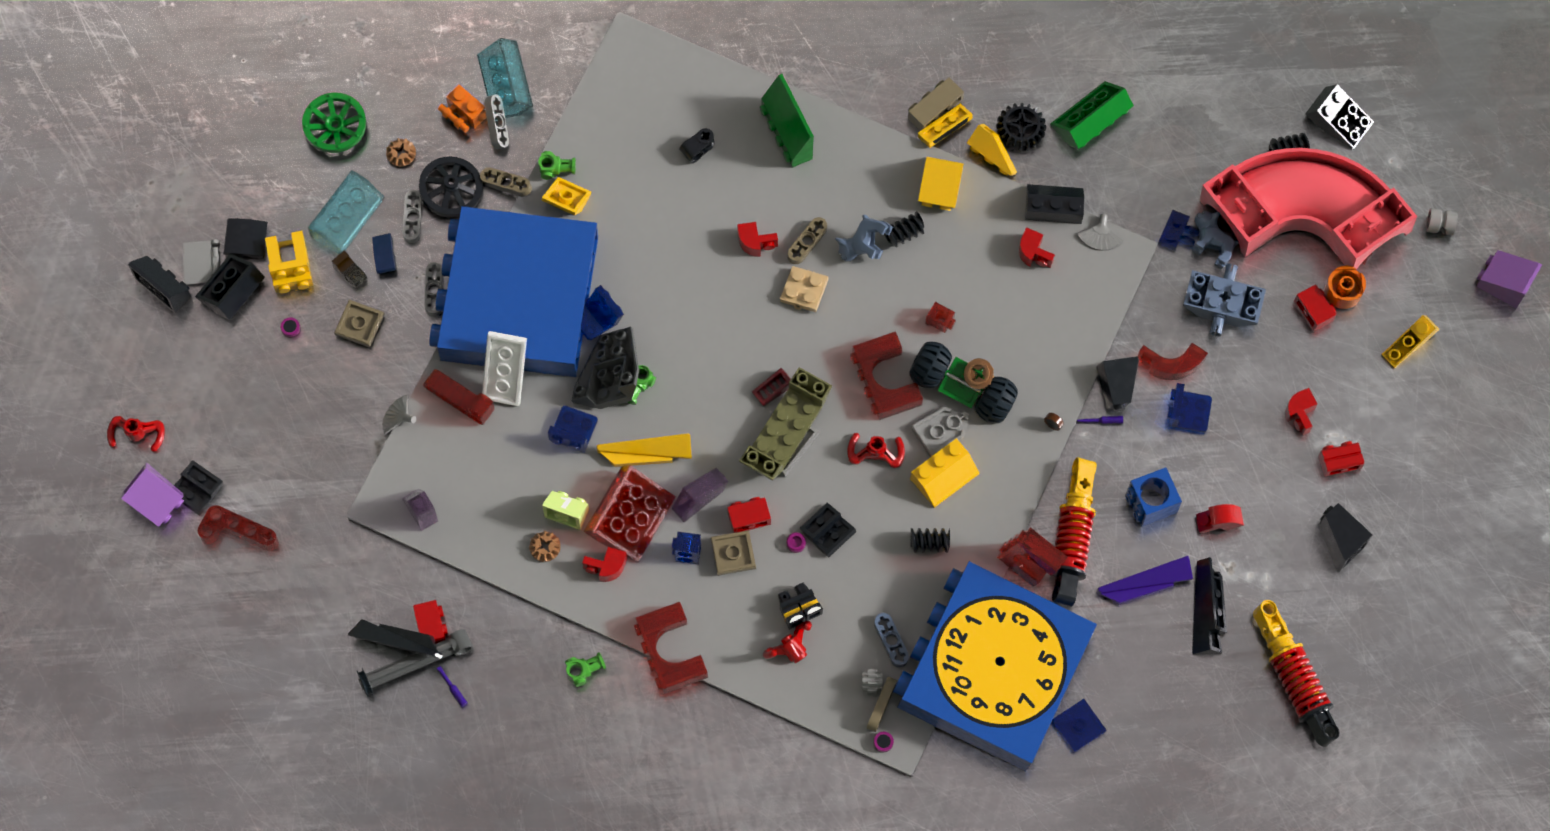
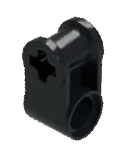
[679,128,715,163]

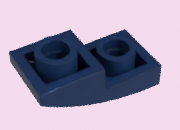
[372,233,396,274]

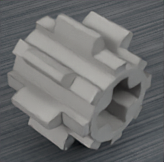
[862,669,882,693]

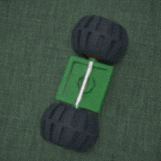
[909,342,1018,423]

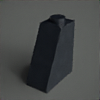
[1097,356,1139,412]

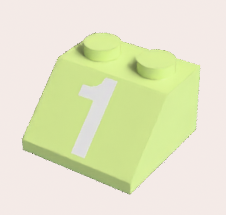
[542,491,589,530]

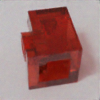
[925,302,956,333]

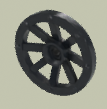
[419,156,483,217]

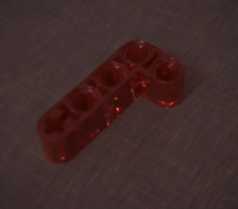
[423,369,495,425]
[197,505,279,551]

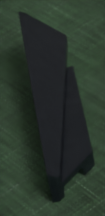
[1192,557,1227,655]
[348,619,443,658]

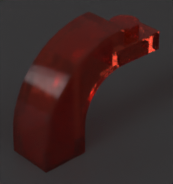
[1138,343,1208,380]

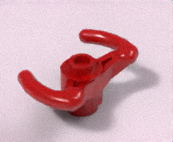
[107,416,165,452]
[847,433,905,468]
[763,621,812,664]

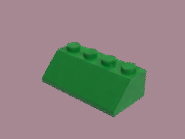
[1050,81,1134,149]

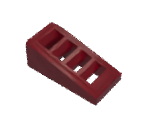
[752,368,791,407]

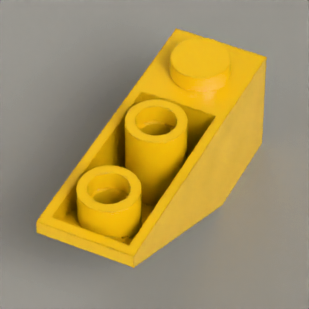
[967,124,1017,176]
[1381,315,1440,368]

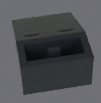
[1305,84,1374,149]

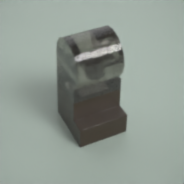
[332,250,368,288]

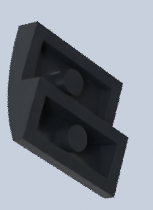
[223,218,268,259]
[174,460,223,516]
[800,502,856,558]

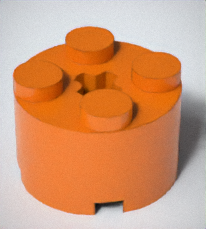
[1324,265,1366,309]

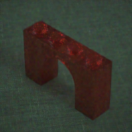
[850,331,923,420]
[997,527,1067,587]
[634,602,708,694]

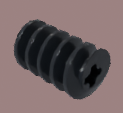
[1269,133,1310,152]
[884,211,924,248]
[910,528,950,553]

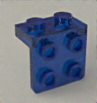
[581,285,624,341]
[1167,383,1212,432]
[548,406,598,453]

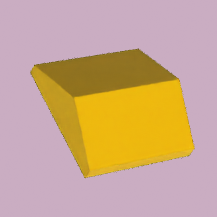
[541,177,591,215]

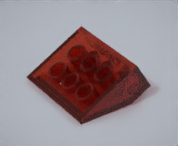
[584,465,676,562]

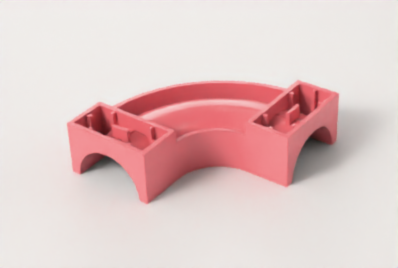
[1200,148,1417,270]

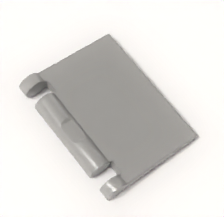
[183,239,219,286]

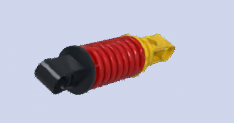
[1049,457,1097,607]
[1253,600,1340,747]

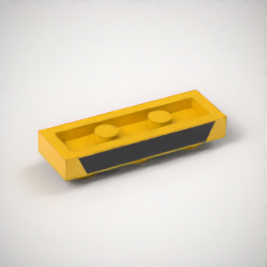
[918,103,973,148]

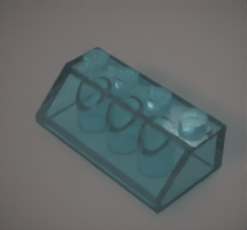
[477,38,533,120]
[308,170,385,254]

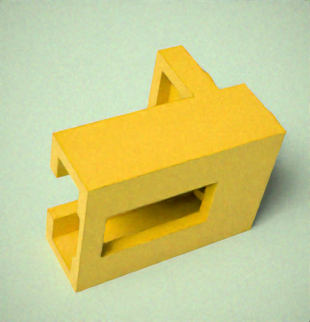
[265,231,313,293]

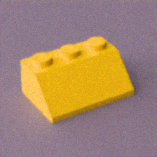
[910,438,979,508]

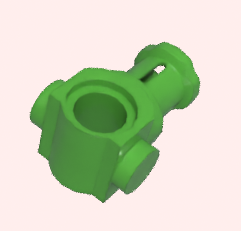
[538,151,576,180]
[627,365,656,405]
[565,652,606,687]

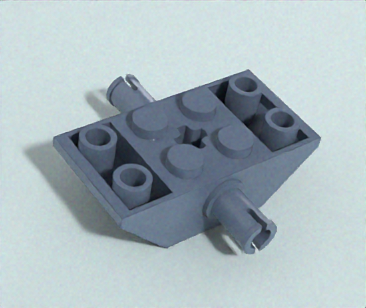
[1183,264,1266,337]

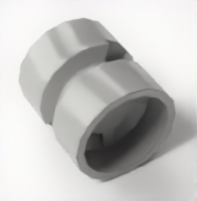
[1426,208,1458,236]

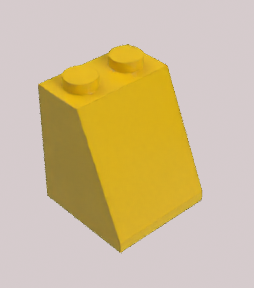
[918,157,964,211]

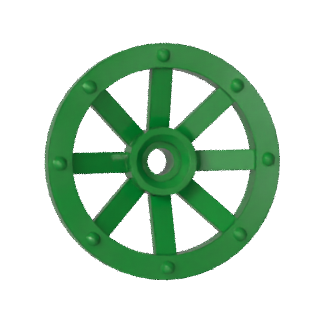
[302,93,366,153]

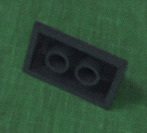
[1025,184,1084,224]
[195,254,265,320]
[128,256,191,313]

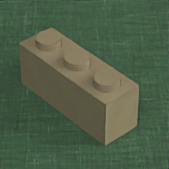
[908,77,964,131]

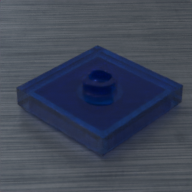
[1052,699,1107,753]

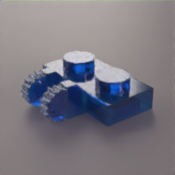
[1158,210,1199,251]

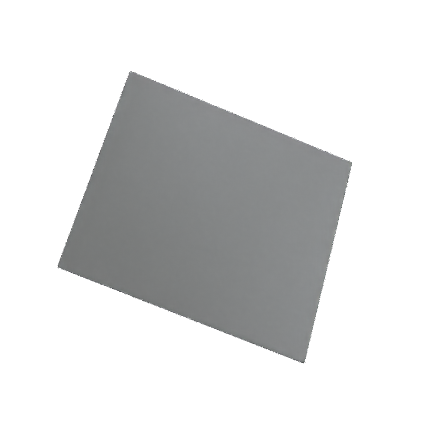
[347,12,1158,776]

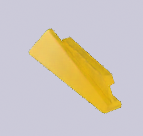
[597,433,692,467]

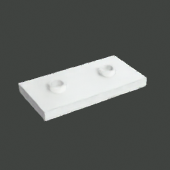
[482,331,527,406]

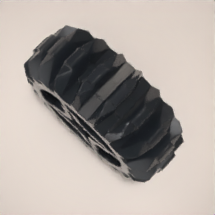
[996,102,1046,152]

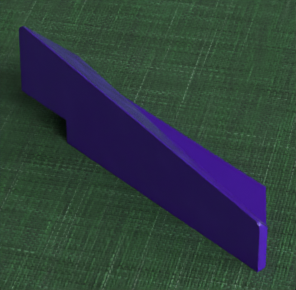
[1096,556,1193,605]

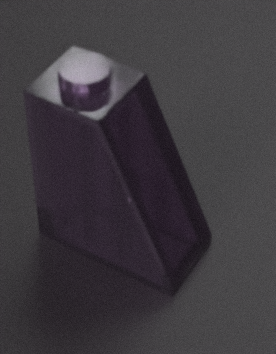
[672,468,729,522]
[402,489,438,531]

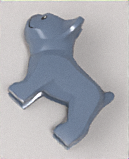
[1192,211,1239,269]
[835,215,893,261]

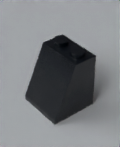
[1319,503,1373,572]

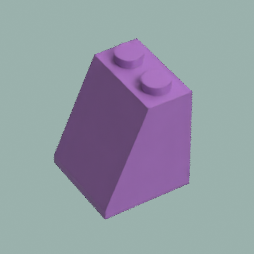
[1476,250,1542,309]
[121,462,184,527]

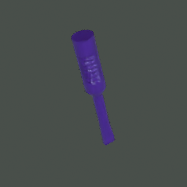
[1077,416,1123,424]
[437,666,468,707]

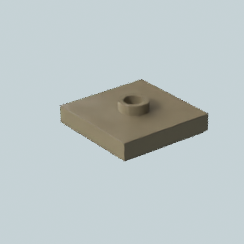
[334,300,385,348]
[711,530,756,576]

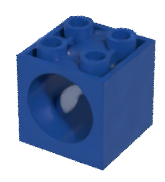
[1125,467,1182,527]

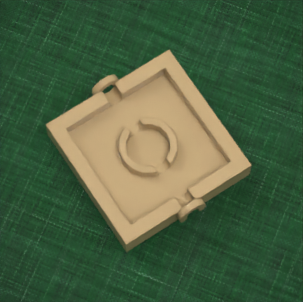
[780,266,829,312]

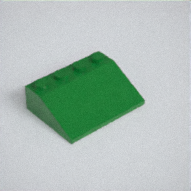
[759,74,814,168]

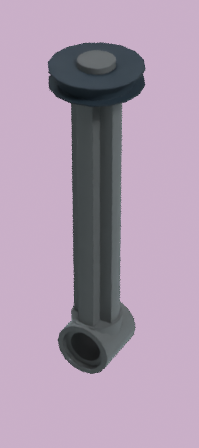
[357,629,473,697]

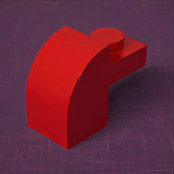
[737,222,778,257]
[1019,227,1055,268]
[1285,388,1317,435]
[1196,504,1244,534]
[582,547,627,582]

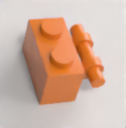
[438,85,487,133]

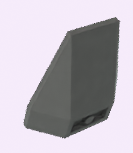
[571,327,639,409]

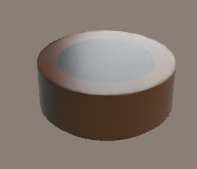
[1044,413,1064,431]

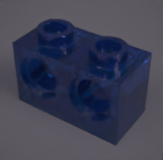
[672,532,701,565]

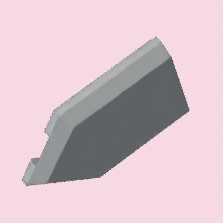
[911,407,970,457]

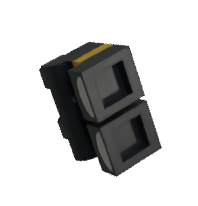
[778,582,823,630]

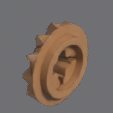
[386,138,416,167]
[964,358,994,389]
[529,531,561,562]

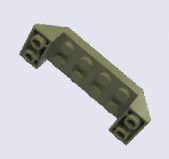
[739,367,832,481]

